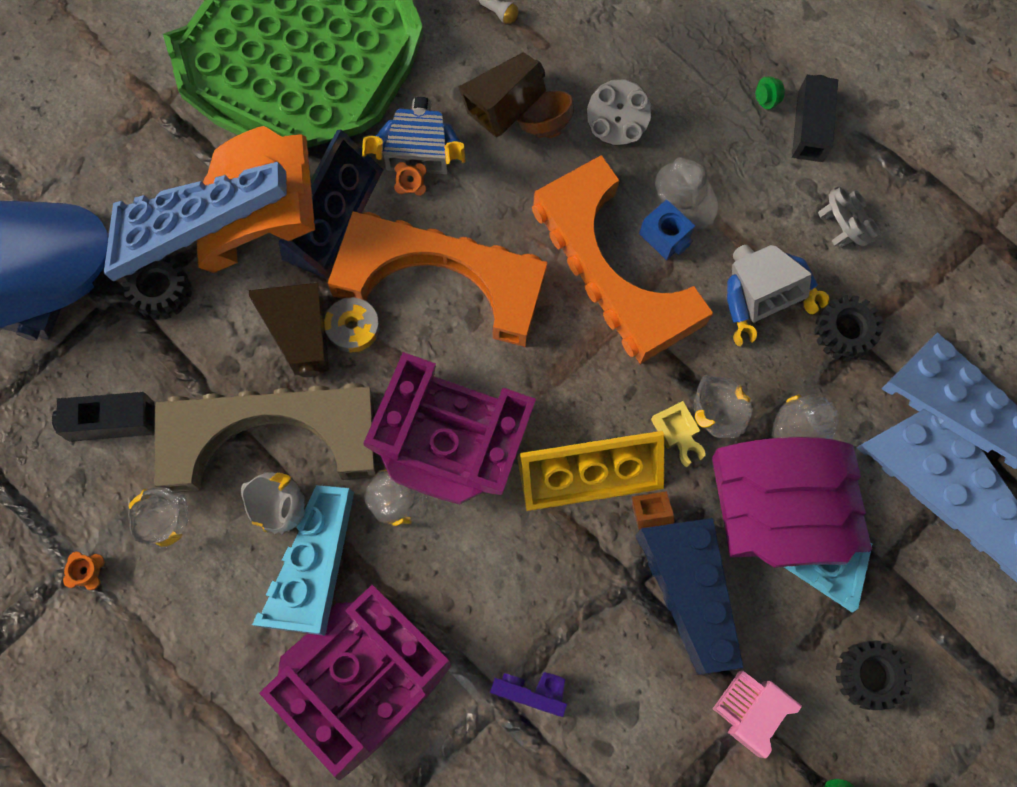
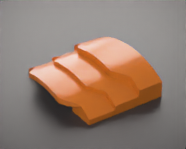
[197,126,315,273]

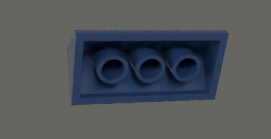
[278,129,383,279]

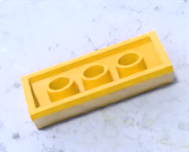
[517,431,664,511]

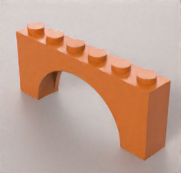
[532,155,713,364]
[328,211,547,347]

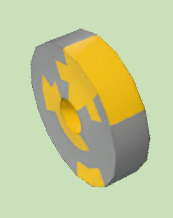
[324,297,380,353]

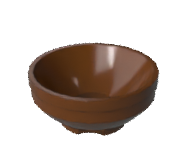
[517,91,574,138]

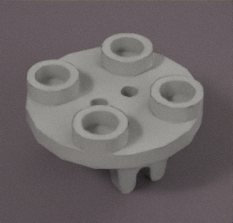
[587,79,651,145]
[818,186,880,247]

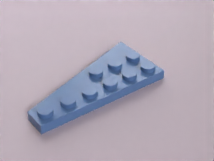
[104,162,287,281]
[881,332,1017,469]
[857,409,1017,582]

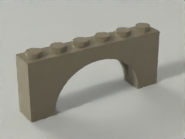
[154,383,377,493]

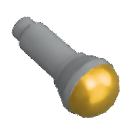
[476,0,519,24]

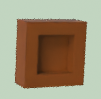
[632,491,674,530]

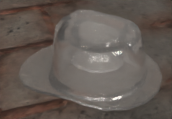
[655,157,718,231]

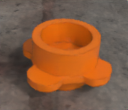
[394,162,427,196]
[63,552,105,590]

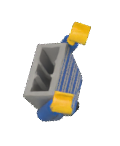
[362,97,466,174]
[727,245,830,346]

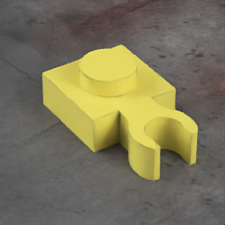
[651,401,705,467]

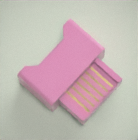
[713,671,802,759]

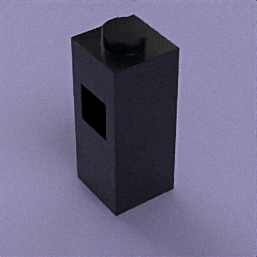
[792,74,839,162]
[52,392,154,442]

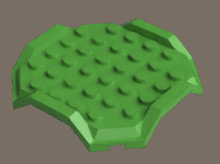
[163,0,423,148]

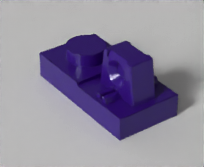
[490,672,567,717]

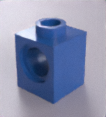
[639,199,695,260]

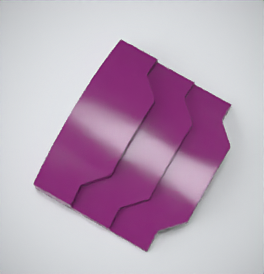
[364,352,536,505]
[712,437,872,568]
[259,585,451,781]

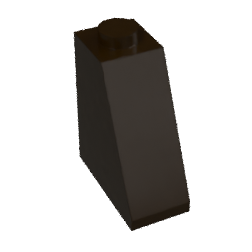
[458,52,546,138]
[249,283,329,377]

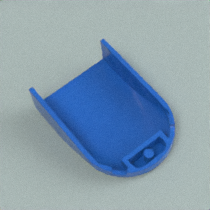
[0,201,109,328]

